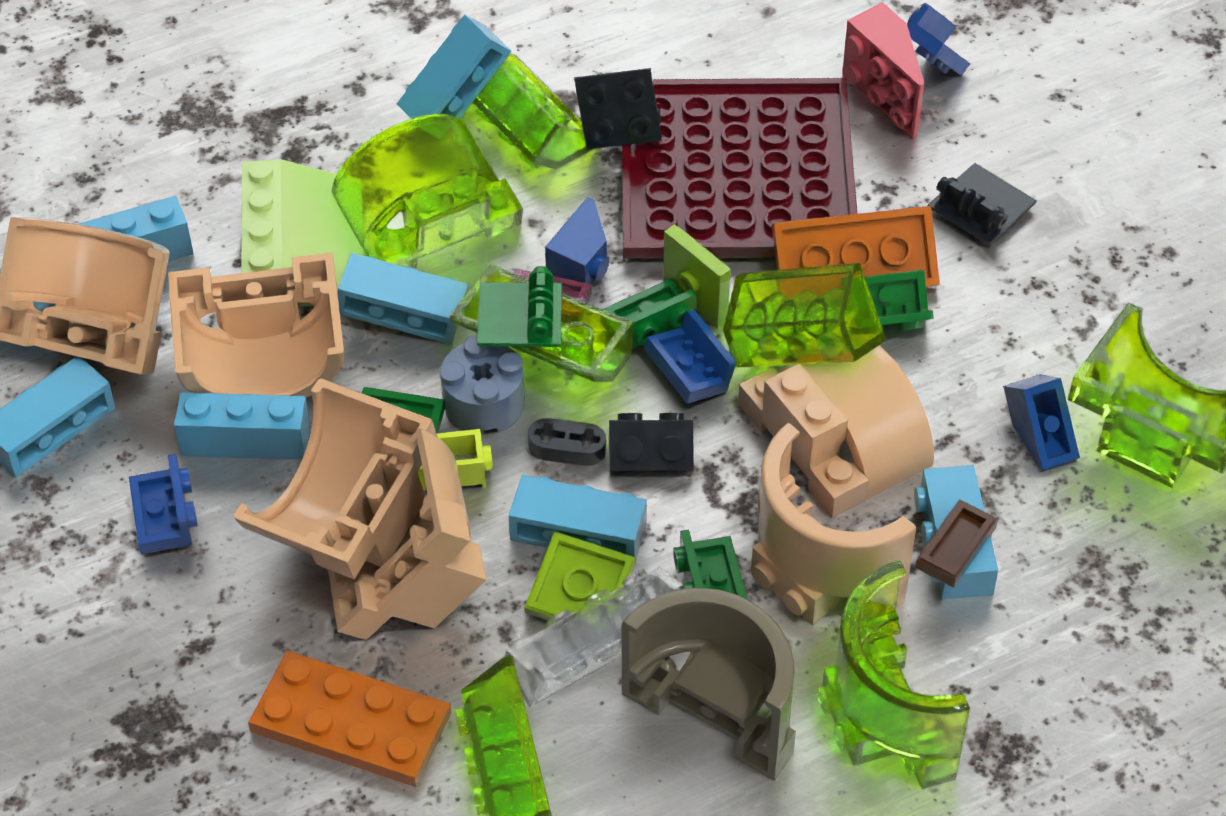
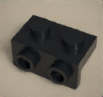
[609,413,694,472]

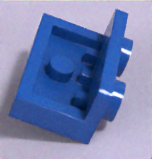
[907,3,970,76]
[644,310,736,404]
[129,454,198,554]

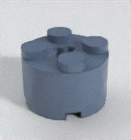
[440,335,525,435]

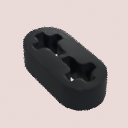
[528,418,606,466]

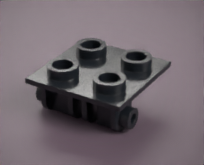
[574,68,662,150]
[927,163,1037,246]

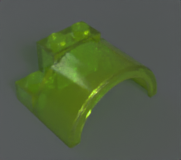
[331,114,523,268]
[1067,303,1226,488]
[817,560,970,790]

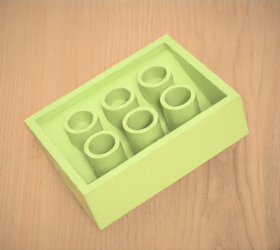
[241,159,365,307]

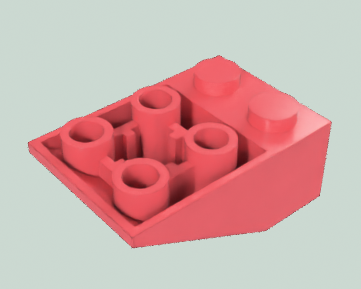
[842,2,924,139]

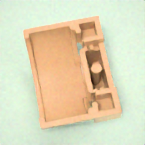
[0,217,170,375]
[168,253,344,397]
[738,334,934,518]
[234,379,438,580]
[751,423,916,625]
[328,428,487,640]

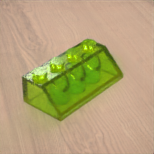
[472,53,593,170]
[723,263,886,368]
[449,264,633,382]
[455,655,552,816]

